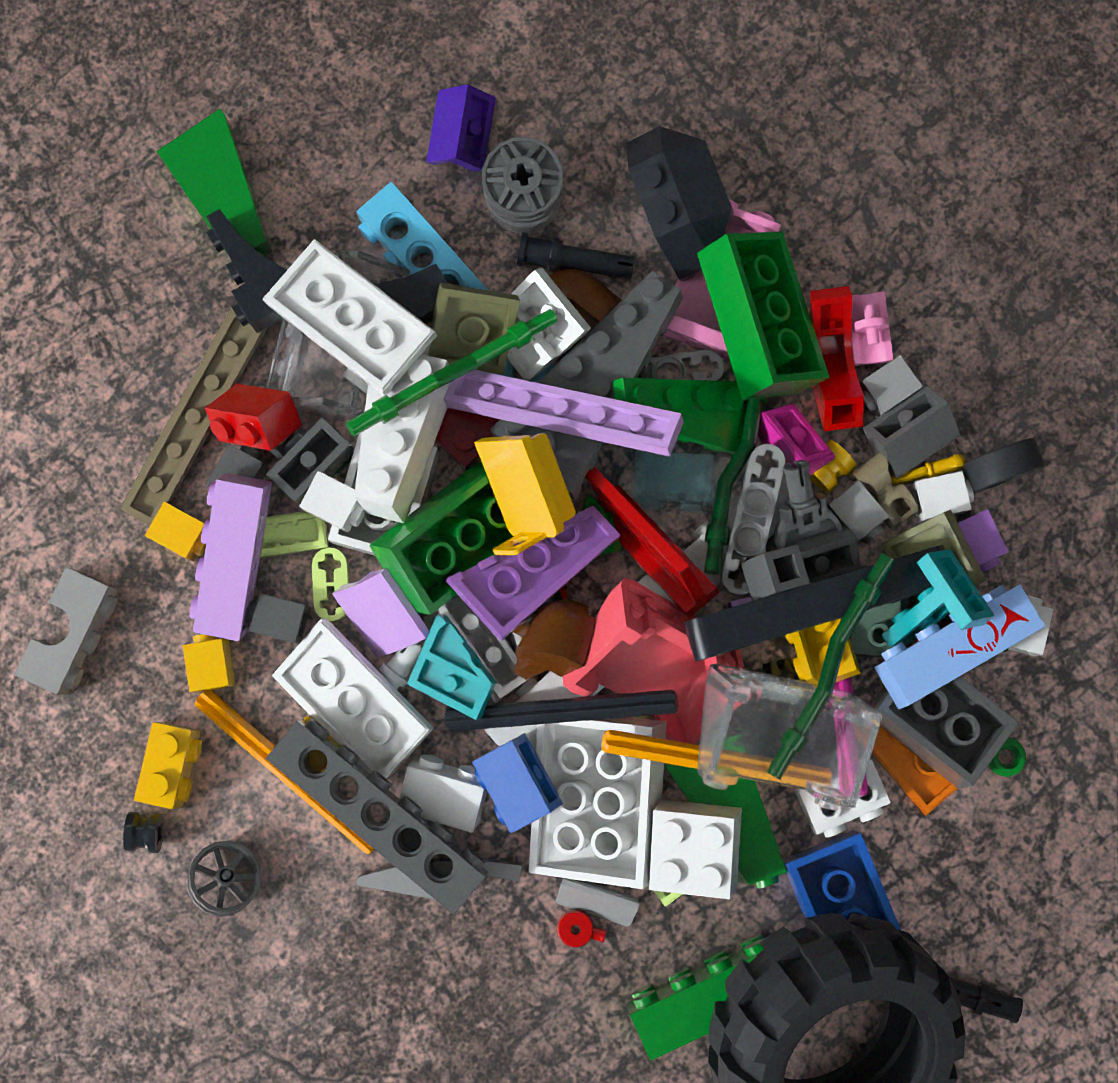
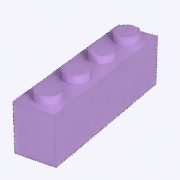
[190,473,272,641]

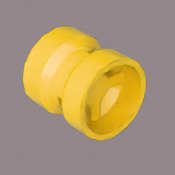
[810,439,857,494]

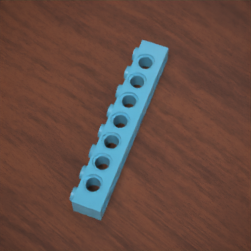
[356,182,555,383]

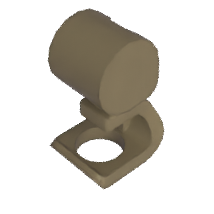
[847,452,919,530]

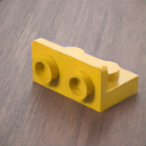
[785,618,861,689]

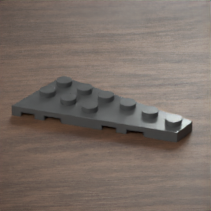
[490,270,683,501]

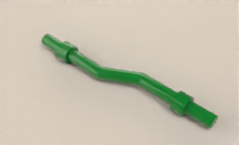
[346,309,558,437]

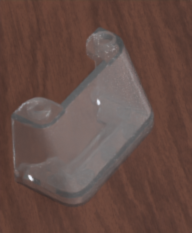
[697,664,883,810]

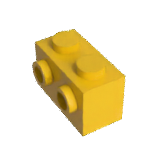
[133,722,202,809]

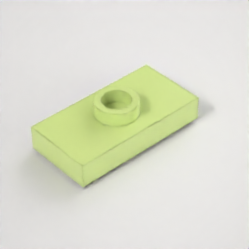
[260,511,329,558]

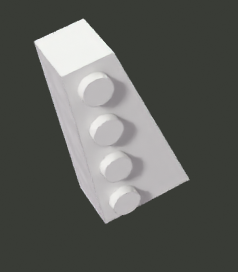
[354,354,451,523]

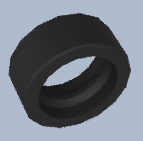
[963,438,1045,493]

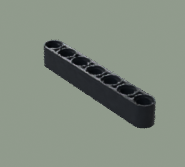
[683,545,945,662]

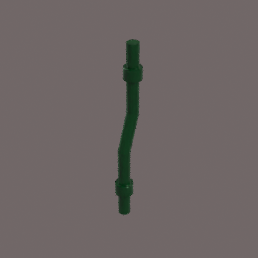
[704,398,767,575]
[767,553,896,780]

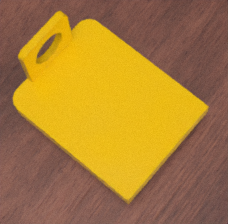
[474,433,576,555]

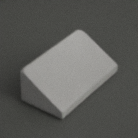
[556,878,640,926]

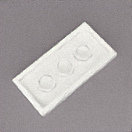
[263,239,437,396]
[272,618,434,780]

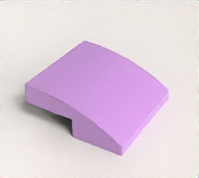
[332,568,430,657]

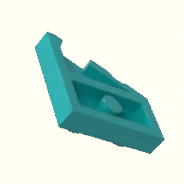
[407,614,497,720]

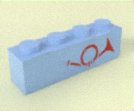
[874,584,1045,709]

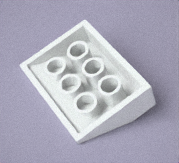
[529,717,667,889]

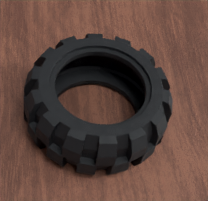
[708,913,966,1083]

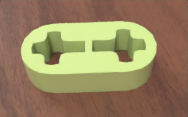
[312,547,350,622]

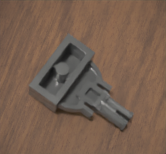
[765,460,861,586]

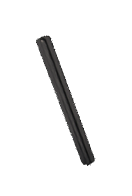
[445,689,679,731]

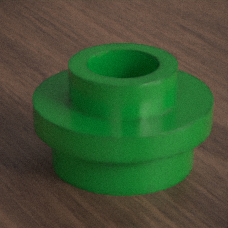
[988,737,1026,777]

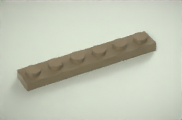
[119,307,268,526]

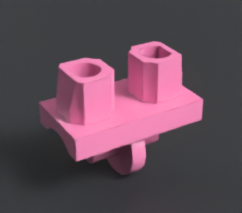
[852,291,893,366]

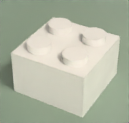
[649,800,742,899]

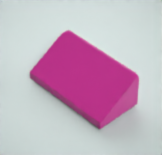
[758,403,835,475]

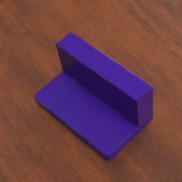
[426,84,496,172]

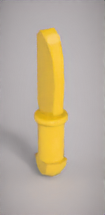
[891,454,967,486]

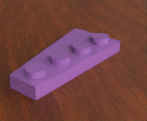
[446,506,620,641]

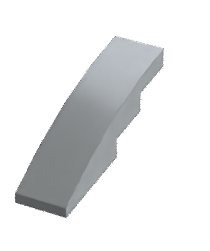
[356,858,523,899]

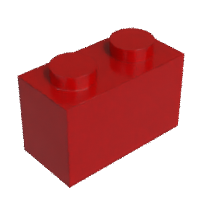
[205,383,302,451]

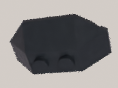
[626,126,734,282]

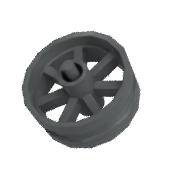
[186,841,262,917]

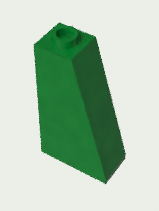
[156,109,272,258]
[664,734,787,889]

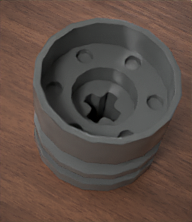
[482,137,563,234]

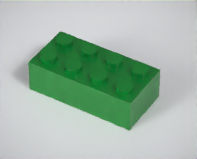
[697,232,829,400]
[369,460,514,615]
[627,934,767,1061]

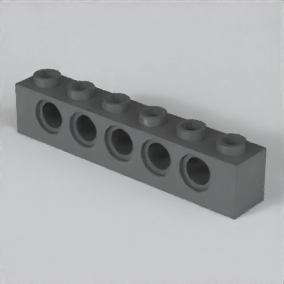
[265,719,488,915]

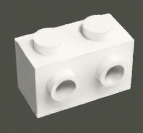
[400,754,487,833]
[794,758,891,838]

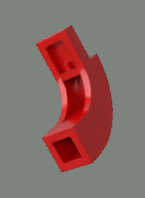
[809,286,864,431]

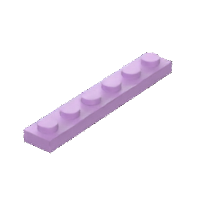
[443,370,684,457]

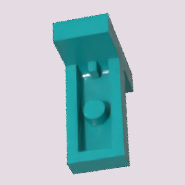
[882,549,995,648]

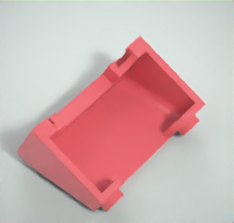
[563,578,750,745]

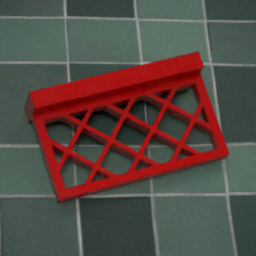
[585,466,719,619]

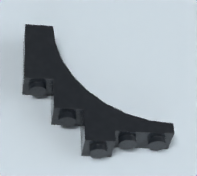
[206,209,448,336]

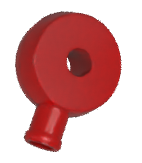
[557,910,607,948]

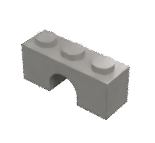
[14,567,118,695]

